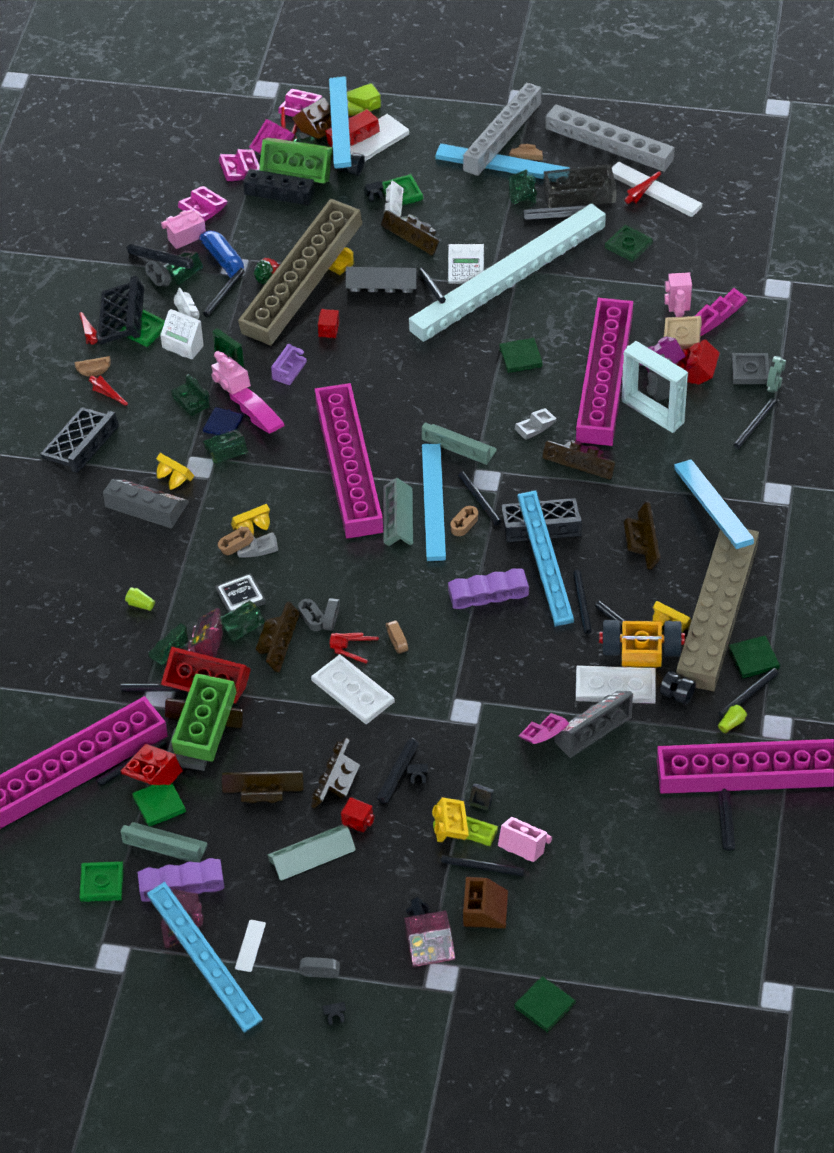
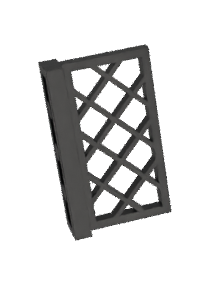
[98,275,144,345]
[40,407,119,473]
[501,498,582,542]

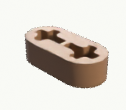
[451,506,478,536]
[218,527,254,555]
[386,620,408,654]

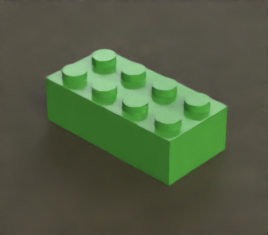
[259,138,333,183]
[171,673,236,762]

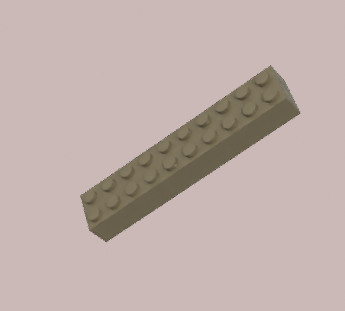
[238,199,362,345]
[677,529,759,692]

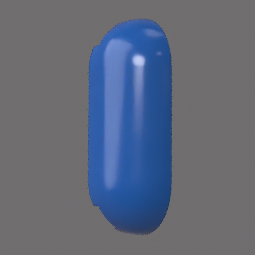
[199,231,244,278]

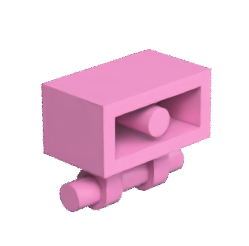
[161,209,206,249]
[664,273,692,317]
[211,351,251,395]
[498,817,552,862]

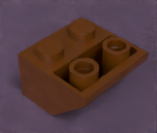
[292,97,332,139]
[463,877,508,928]

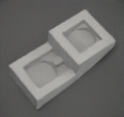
[515,408,556,440]
[237,532,278,557]

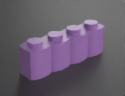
[448,568,529,609]
[138,858,224,902]

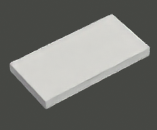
[350,114,409,161]
[311,654,395,724]
[576,666,656,704]

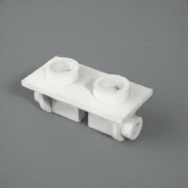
[384,180,403,217]
[174,288,200,319]

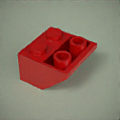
[676,339,720,384]
[121,744,182,785]

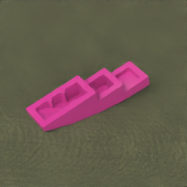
[695,288,747,336]
[229,388,285,434]

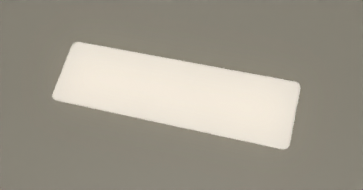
[235,920,266,972]

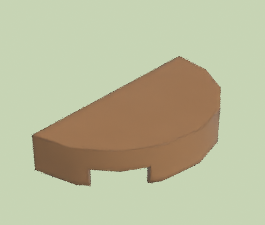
[509,144,543,161]
[74,356,110,376]

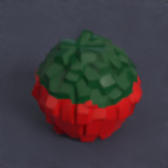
[253,258,280,285]

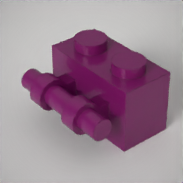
[639,336,685,372]

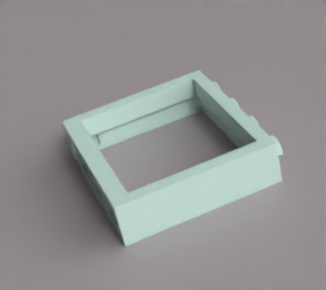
[622,341,688,433]

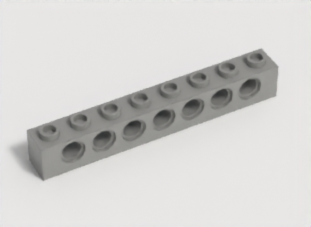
[463,83,541,175]
[546,104,674,172]

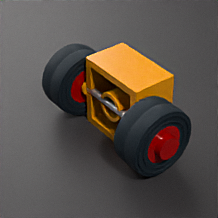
[599,620,685,667]

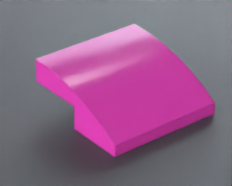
[279,89,322,117]
[249,119,294,154]
[219,149,260,181]
[178,186,227,221]
[519,713,570,744]

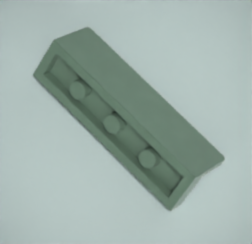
[422,423,496,465]
[383,478,413,546]
[121,822,207,863]
[268,825,356,880]

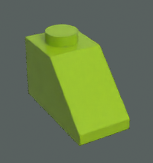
[347,83,381,111]

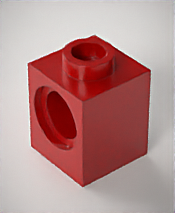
[318,309,339,338]
[341,797,375,833]

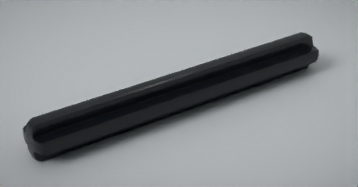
[126,244,194,269]

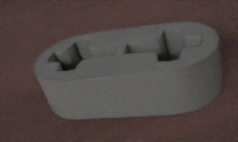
[146,261,171,287]
[323,598,340,631]
[298,599,324,631]
[299,957,340,978]

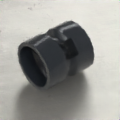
[335,152,365,176]
[660,670,696,705]

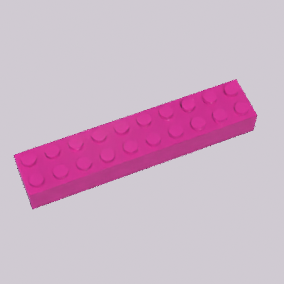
[576,298,633,446]
[315,383,383,539]
[0,696,168,829]
[657,739,834,794]

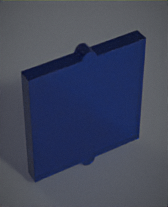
[203,407,243,439]

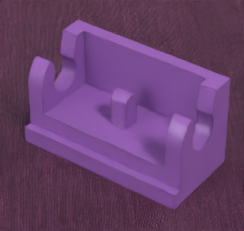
[271,344,307,385]

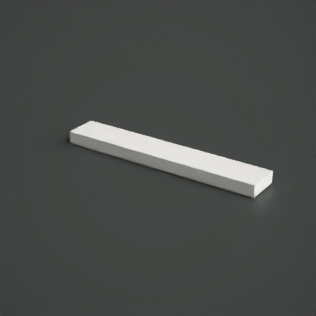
[609,162,702,217]

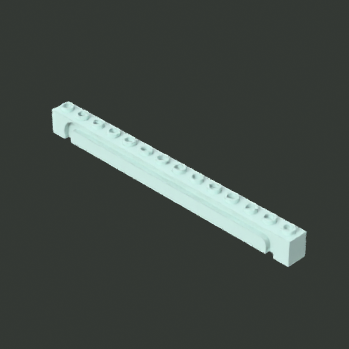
[409,204,605,342]

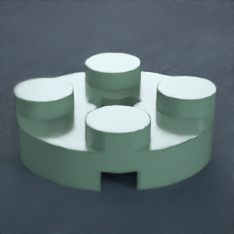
[767,356,786,393]

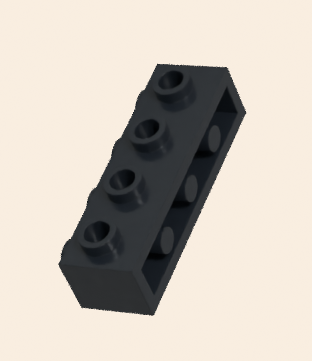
[243,168,315,205]

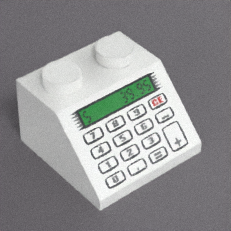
[448,244,484,284]
[161,309,204,359]

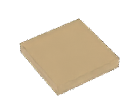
[664,316,702,349]

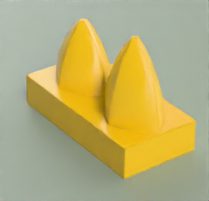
[156,453,195,490]
[231,504,270,537]
[653,601,692,633]

